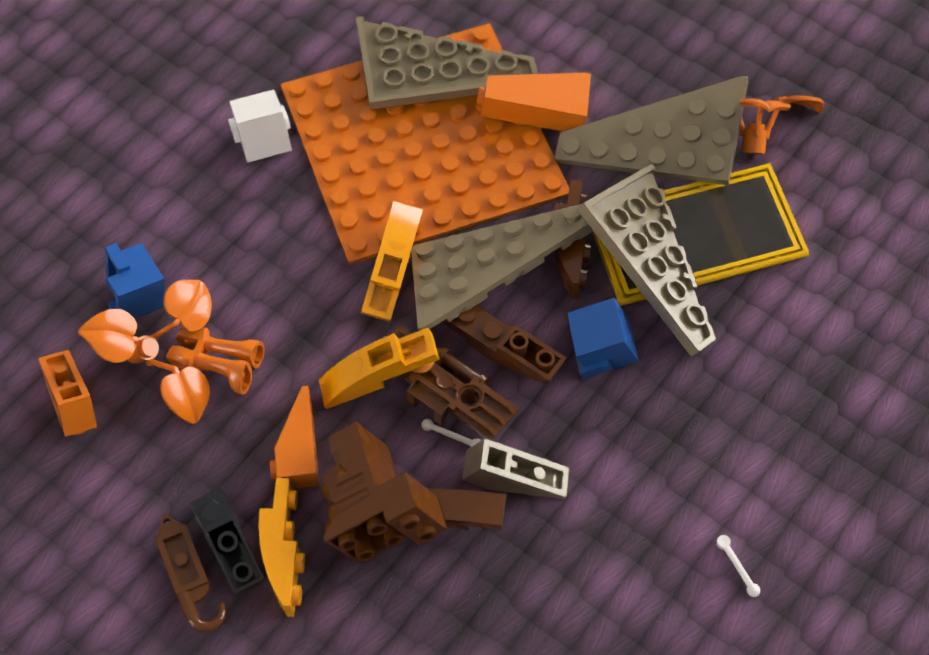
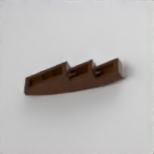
[427,488,506,530]

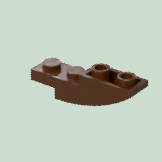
[554,180,591,299]
[445,305,567,383]

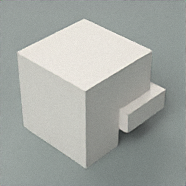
[228,90,292,163]

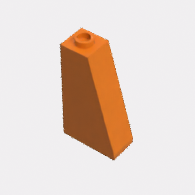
[477,73,591,131]

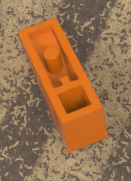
[38,350,97,437]
[270,385,320,489]

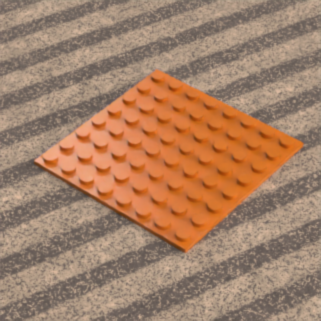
[280,23,570,265]

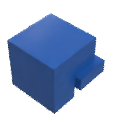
[105,243,164,319]
[567,298,639,379]

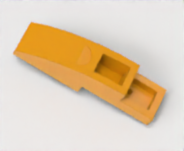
[361,201,422,322]
[319,328,439,409]
[259,478,305,617]

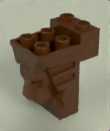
[321,422,447,563]

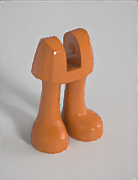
[166,327,265,395]

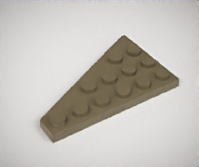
[356,17,538,110]
[554,76,748,185]
[577,164,716,357]
[411,204,593,331]

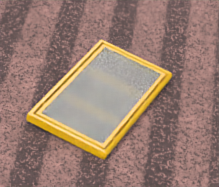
[592,163,809,306]

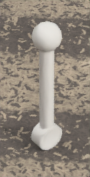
[421,419,481,447]
[717,535,760,597]

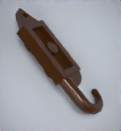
[154,513,226,633]

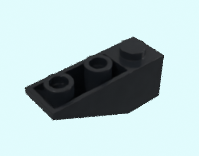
[188,487,265,594]

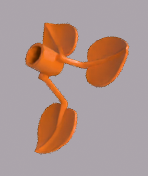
[739,96,824,154]
[78,280,212,424]

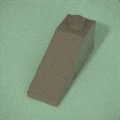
[462,438,569,499]

